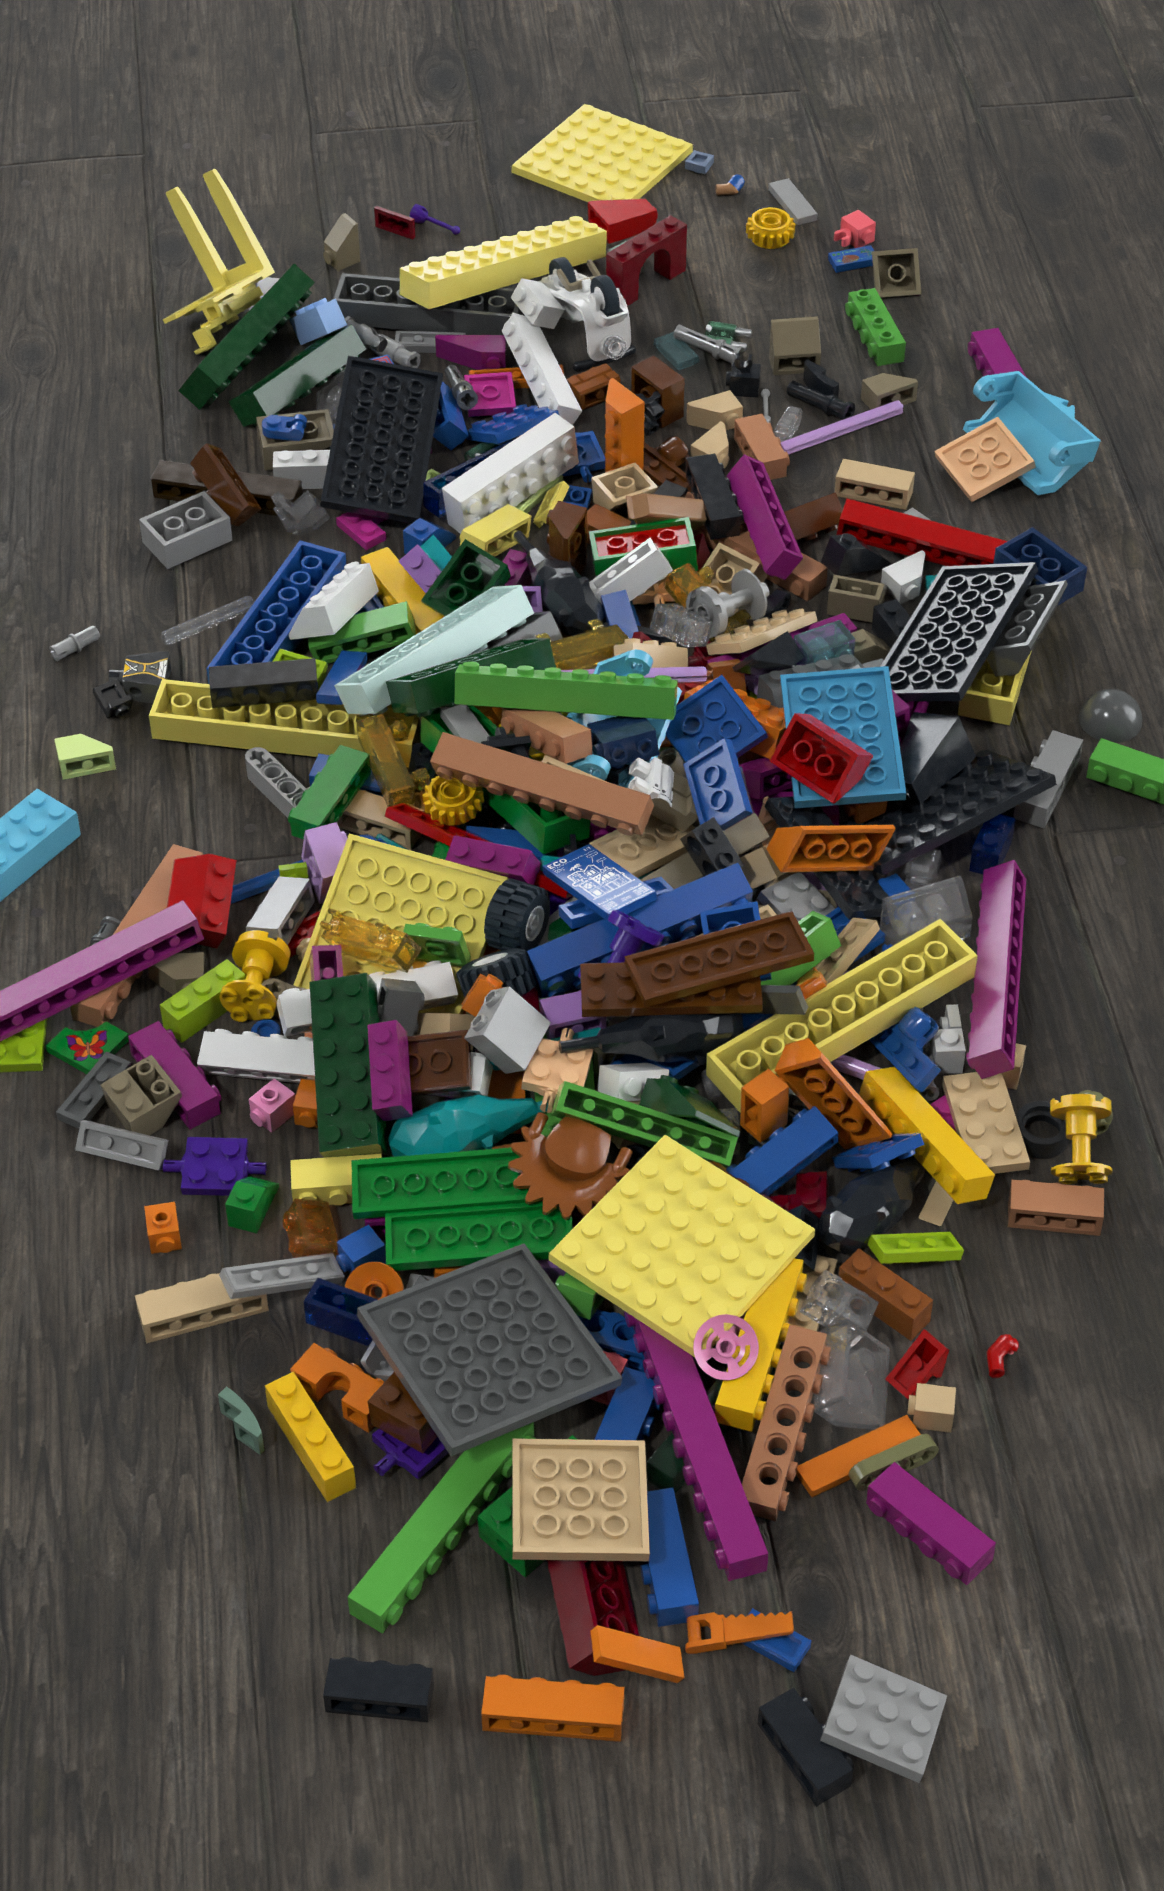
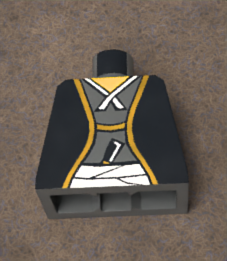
[109,651,172,703]

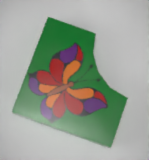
[46,1021,129,1074]

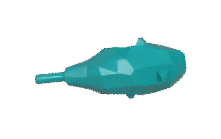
[388,1094,548,1157]

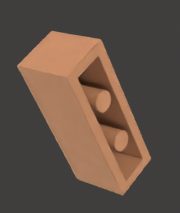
[734,414,790,480]
[1008,1180,1104,1236]

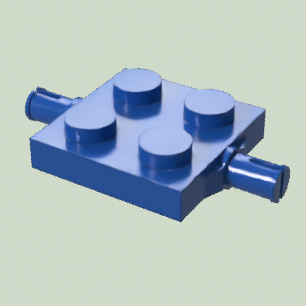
[562,431,605,483]

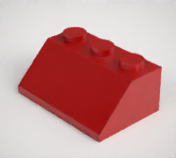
[770,713,873,803]
[167,854,237,948]

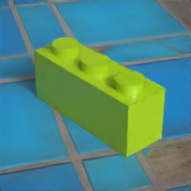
[160,959,246,1043]

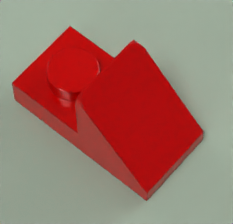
[885,1329,949,1400]

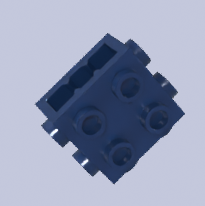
[587,716,659,769]

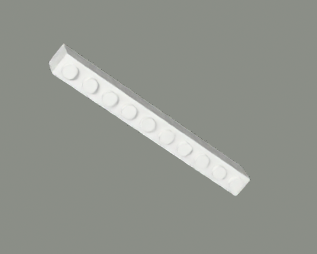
[197,1029,493,1098]

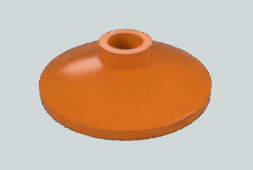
[344,1262,404,1320]

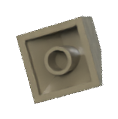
[872,248,921,298]

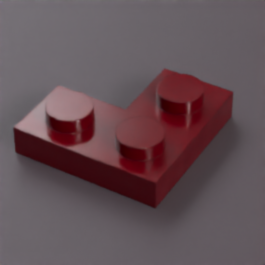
[769,1171,829,1218]

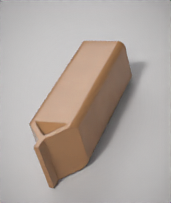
[626,493,706,531]

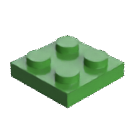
[403,923,471,967]

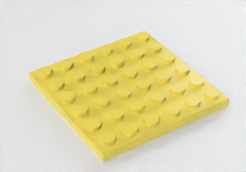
[512,104,693,202]
[294,833,509,1014]
[549,1135,815,1357]

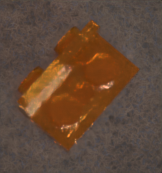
[283,1199,338,1258]

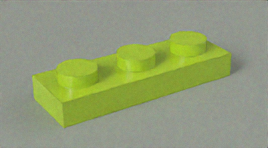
[867,1232,964,1264]

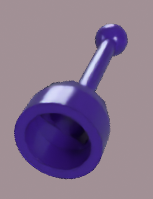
[409,204,460,235]

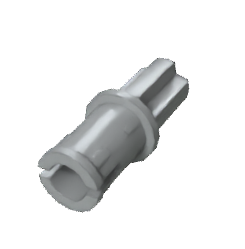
[49,626,100,661]

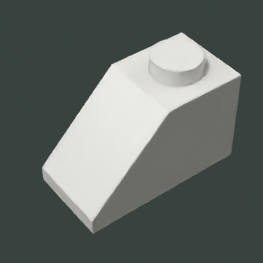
[881,550,925,604]

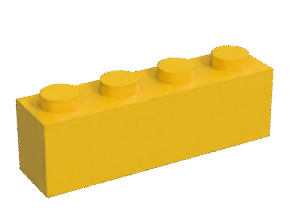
[265,1372,356,1502]

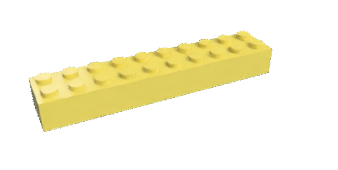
[400,216,607,309]
[149,679,421,767]
[706,919,978,1113]

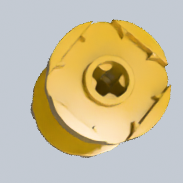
[219,930,291,1022]
[1050,1094,1113,1185]

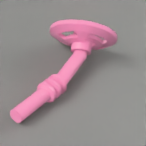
[693,1312,759,1380]

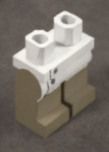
[628,757,698,832]

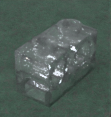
[649,603,713,647]
[799,1270,879,1344]

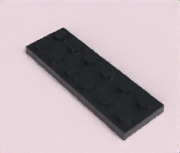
[764,796,897,920]

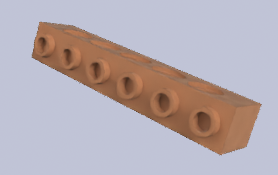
[742,1325,831,1521]

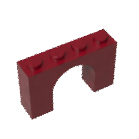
[606,215,687,306]

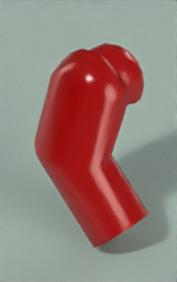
[987,1334,1019,1378]

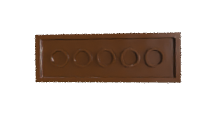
[625,911,814,1007]
[580,962,762,1017]

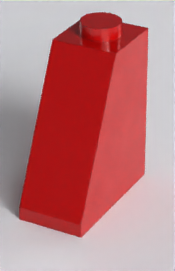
[588,199,658,244]

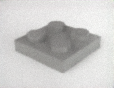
[757,872,835,922]

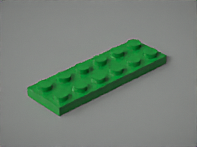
[351,1148,529,1219]
[385,1201,573,1271]

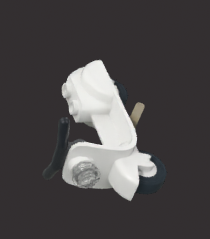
[538,257,636,371]

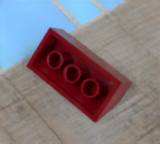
[547,1560,639,1676]

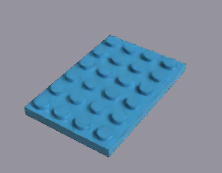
[780,666,906,808]

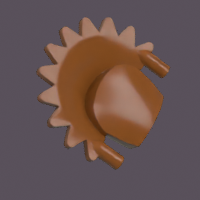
[508,1112,633,1220]

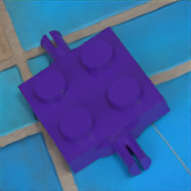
[163,1137,267,1196]
[372,1429,448,1480]

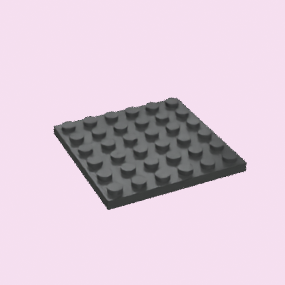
[357,1243,622,1456]

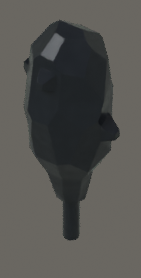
[514,531,605,639]
[559,1013,744,1065]
[819,1159,926,1254]

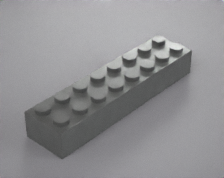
[333,273,524,335]

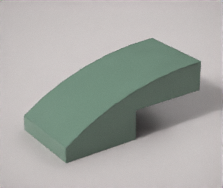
[218,1386,264,1455]

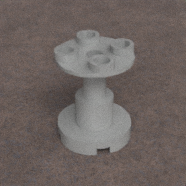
[686,569,769,638]

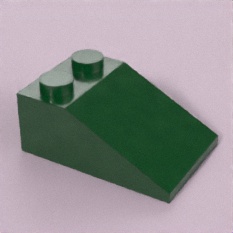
[421,539,511,617]
[639,1075,740,1137]

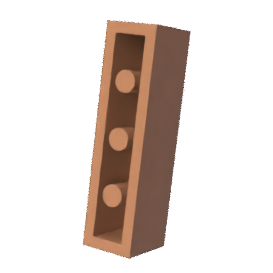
[501,707,592,764]

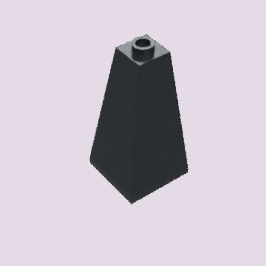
[898,712,976,804]

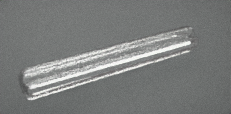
[161,596,254,645]

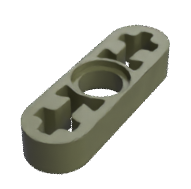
[848,1434,939,1491]

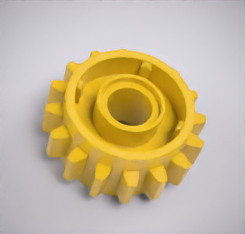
[746,207,795,249]
[423,776,484,825]

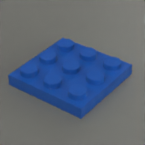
[467,404,560,444]
[666,675,768,763]

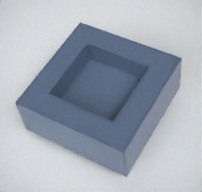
[685,150,714,174]

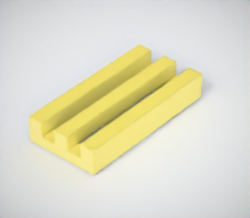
[533,481,570,528]

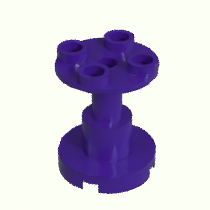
[577,909,664,978]

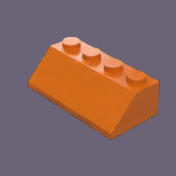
[605,378,645,473]
[766,825,896,872]
[774,1038,893,1149]

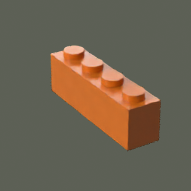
[481,1675,624,1742]

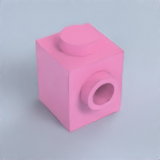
[249,1078,296,1133]

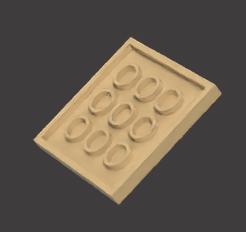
[512,1439,650,1561]

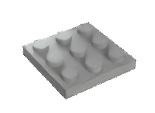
[820,1655,947,1783]

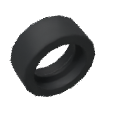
[1016,1101,1069,1158]

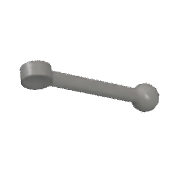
[761,389,771,423]

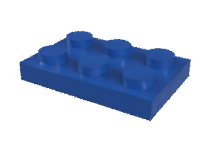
[683,738,753,831]
[832,1133,925,1171]

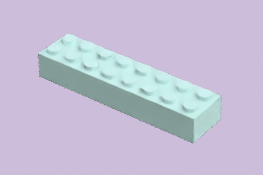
[334,585,534,716]

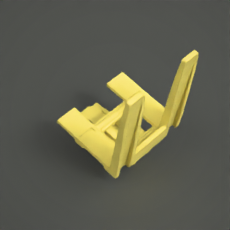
[163,169,275,355]

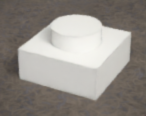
[940,1004,962,1029]

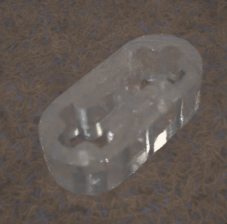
[774,406,803,442]

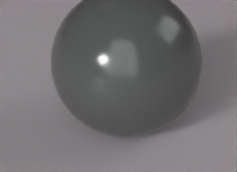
[1079,689,1143,743]

